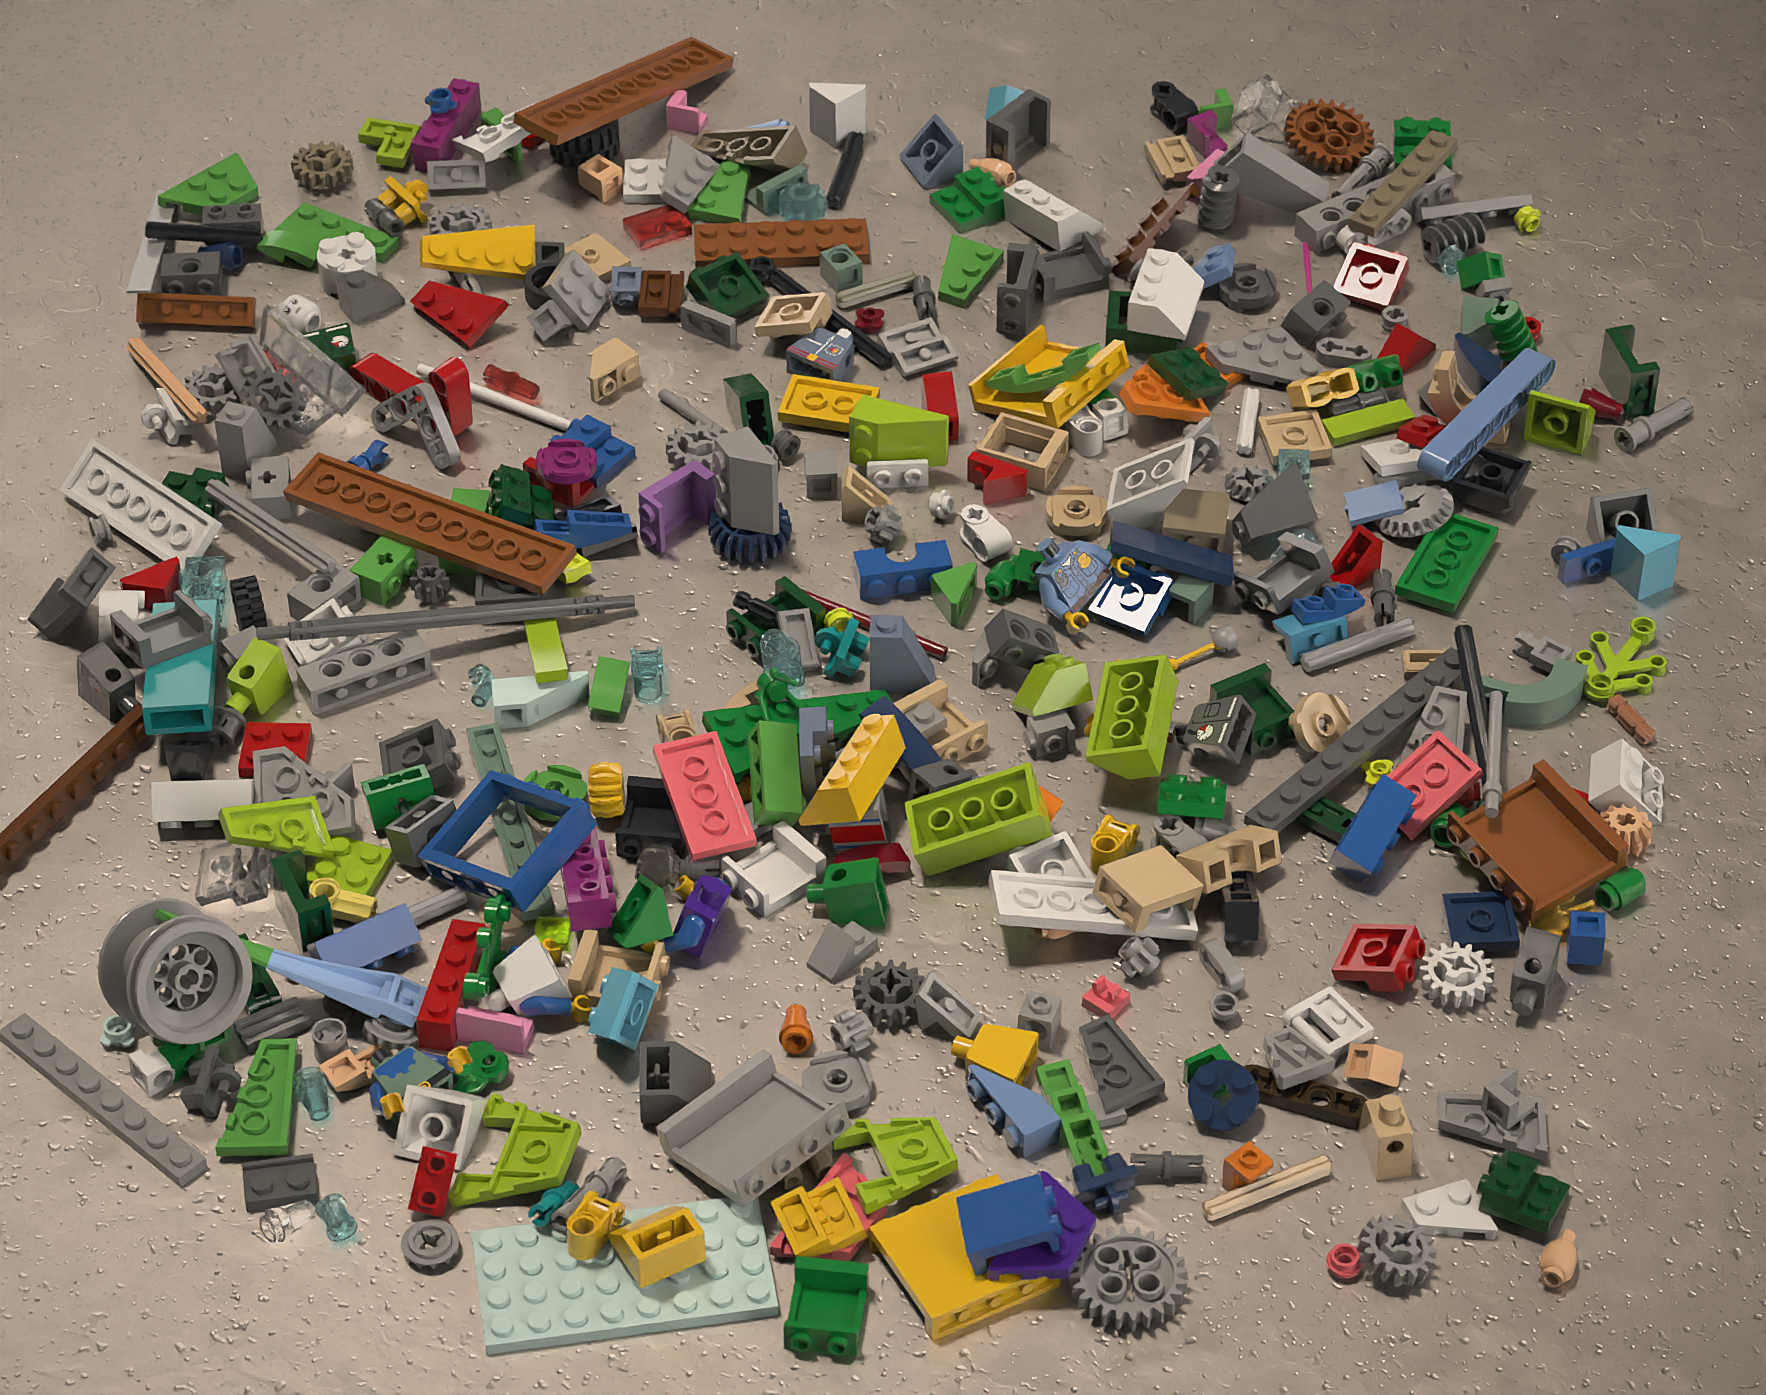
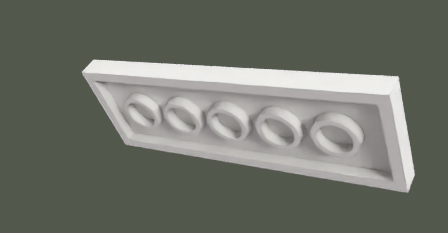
[59,439,222,577]
[988,870,1198,941]

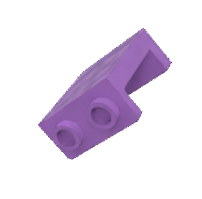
[638,459,716,553]

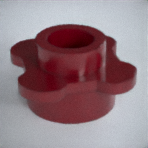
[854,307,884,334]

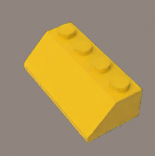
[798,714,906,826]

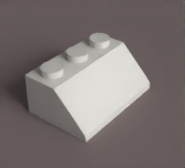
[1003,179,1104,252]
[1127,248,1204,340]
[151,779,254,828]

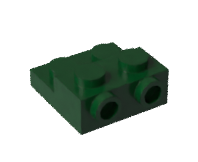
[686,252,770,318]
[488,464,553,530]
[161,467,229,518]
[1476,1150,1571,1234]

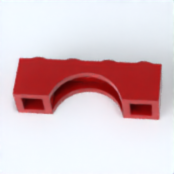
[416,919,486,1052]

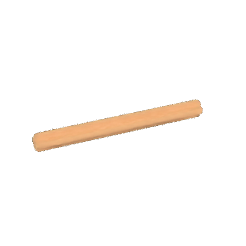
[126,337,208,424]

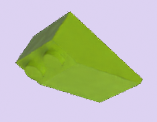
[849,394,949,467]

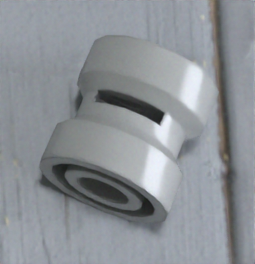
[311,1018,349,1064]

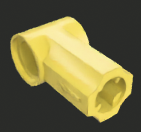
[309,878,378,923]

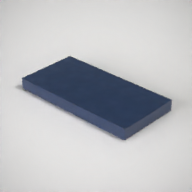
[1110,520,1234,587]

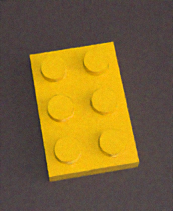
[778,374,880,432]

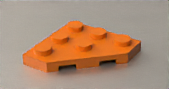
[1119,358,1210,422]

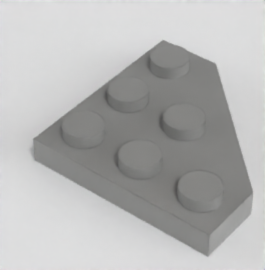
[1205,326,1324,385]
[253,746,355,836]

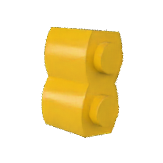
[1286,368,1359,409]

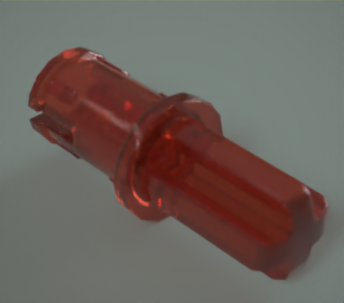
[483,364,540,400]

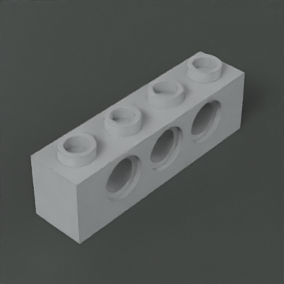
[296,630,432,715]

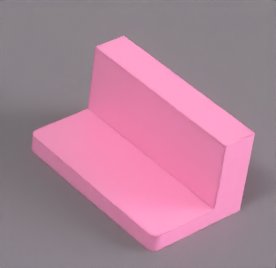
[455,1006,535,1054]

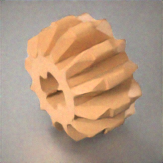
[1600,803,1653,857]

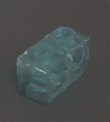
[179,556,227,622]

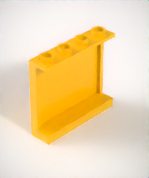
[968,325,1130,429]
[869,1173,1060,1341]

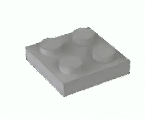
[543,249,610,331]

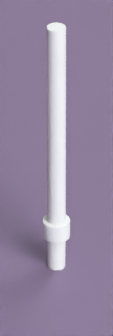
[416,363,571,432]

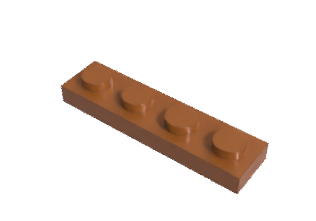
[136,293,256,328]

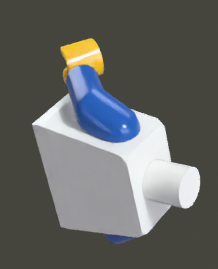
[484,935,592,1023]

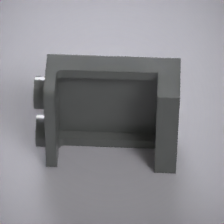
[986,89,1051,171]
[1027,231,1112,302]
[996,242,1038,336]
[1233,532,1335,615]
[28,547,116,640]
[110,590,213,669]

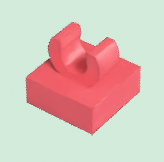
[1082,975,1130,1019]

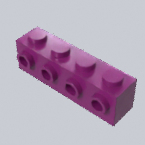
[410,78,482,173]
[560,828,617,932]

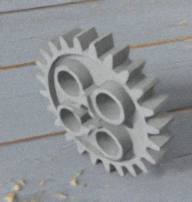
[1069,1226,1188,1331]

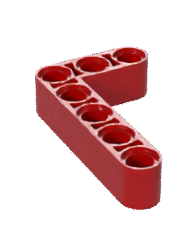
[347,352,473,437]

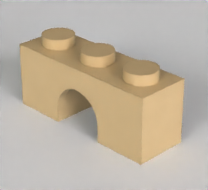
[1176,825,1282,894]

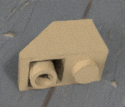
[589,337,640,403]

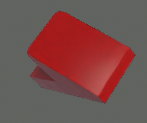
[967,451,1028,504]

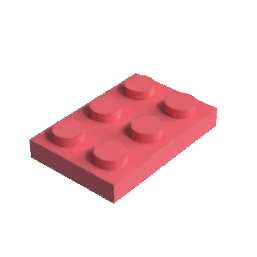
[1366,730,1484,841]

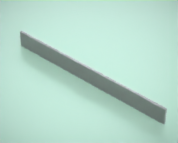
[127,189,176,293]

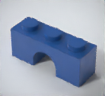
[853,540,953,599]

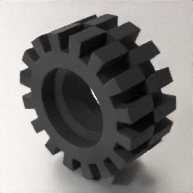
[230,575,267,631]

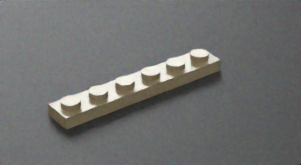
[1348,130,1458,237]

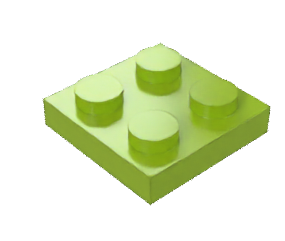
[307,835,394,896]

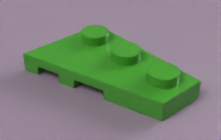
[688,160,751,224]
[938,234,1004,308]

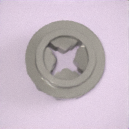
[1224,464,1273,502]
[362,1016,418,1051]
[401,1219,459,1270]

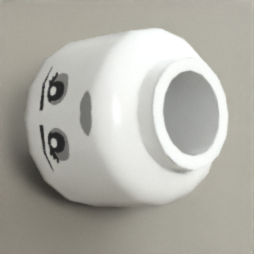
[278,295,322,335]

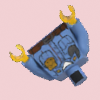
[1035,538,1135,635]

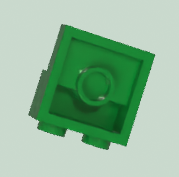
[1392,116,1452,170]
[929,167,1006,233]
[1157,774,1227,819]

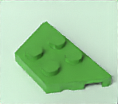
[158,153,258,214]

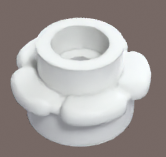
[929,489,955,520]

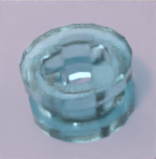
[1438,245,1467,275]

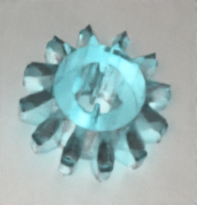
[779,180,826,221]

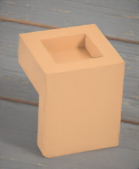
[1344,1043,1404,1087]

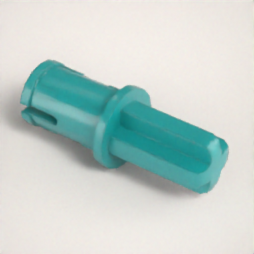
[528,1180,579,1227]

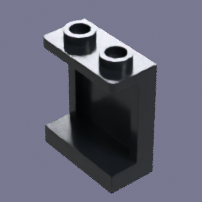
[615,776,686,861]

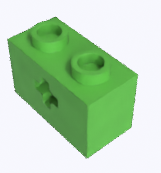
[349,536,418,605]

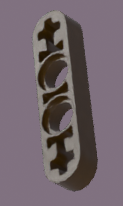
[1244,1064,1367,1129]

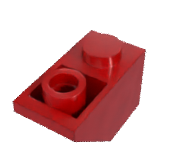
[922,371,959,441]

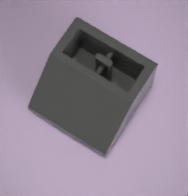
[639,1041,711,1123]

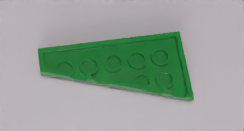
[702,689,893,783]

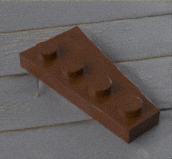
[1112,182,1201,277]

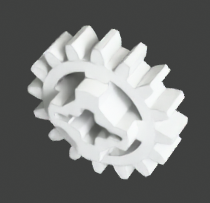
[1419,942,1495,1008]

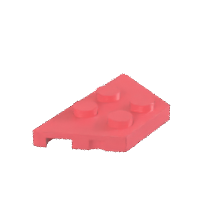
[770,1153,887,1261]

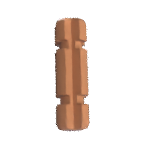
[1607,694,1656,745]

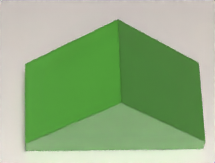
[931,562,977,627]

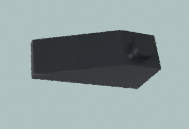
[1219,870,1259,945]

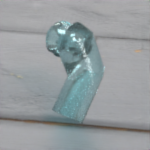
[468,664,494,707]

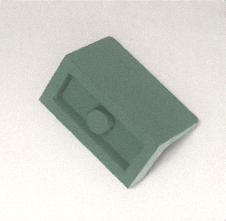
[745,164,808,215]

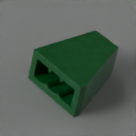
[723,373,774,446]

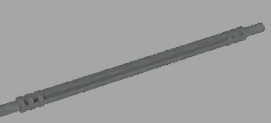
[256,595,635,641]

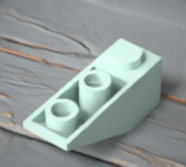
[491,671,590,729]

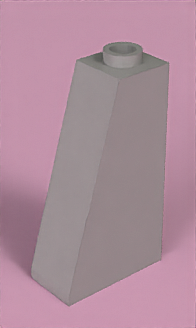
[1213,132,1330,213]

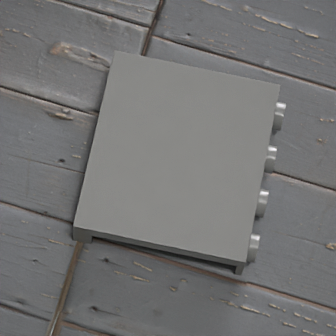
[656,1049,851,1207]

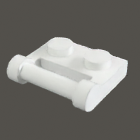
[1281,986,1374,1062]

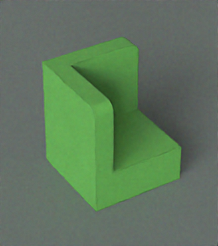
[1198,88,1234,129]

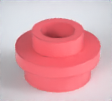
[1326,1243,1363,1278]

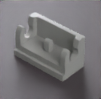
[215,335,276,400]

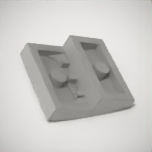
[877,317,958,376]

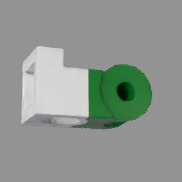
[1087,388,1128,441]
[128,1042,198,1097]

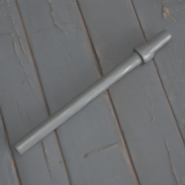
[1482,691,1503,818]

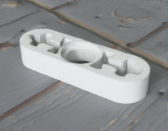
[1336,207,1412,254]

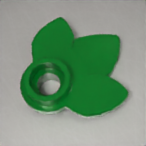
[452,1041,509,1095]

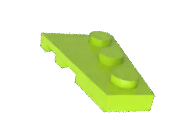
[218,796,335,858]

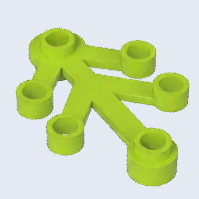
[1575,616,1667,702]

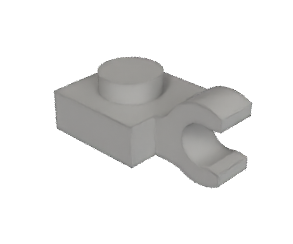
[1512,630,1573,673]

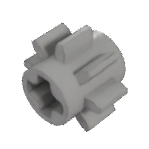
[865,503,903,544]
[1118,935,1160,978]
[830,1009,873,1053]

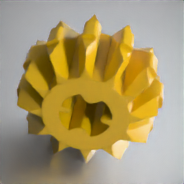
[588,762,625,818]

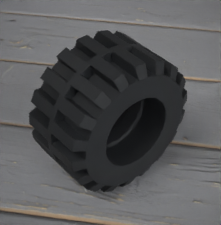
[549,119,620,169]

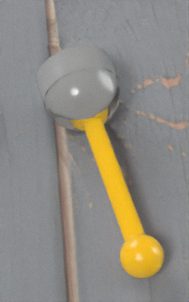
[1169,625,1239,671]

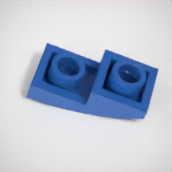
[1291,584,1365,623]

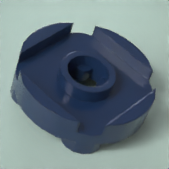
[1188,1060,1260,1131]

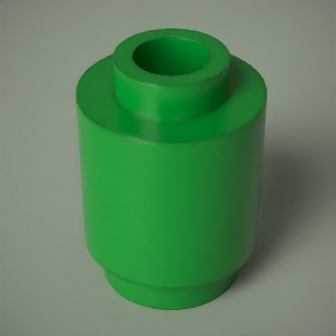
[1595,866,1646,911]

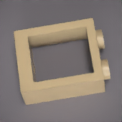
[975,412,1069,492]

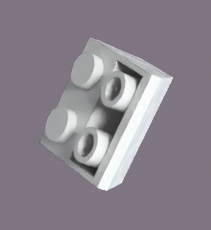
[1588,738,1664,825]

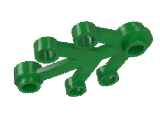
[463,894,511,1001]

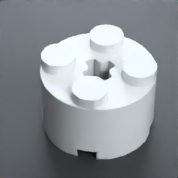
[317,232,378,296]
[98,590,145,654]

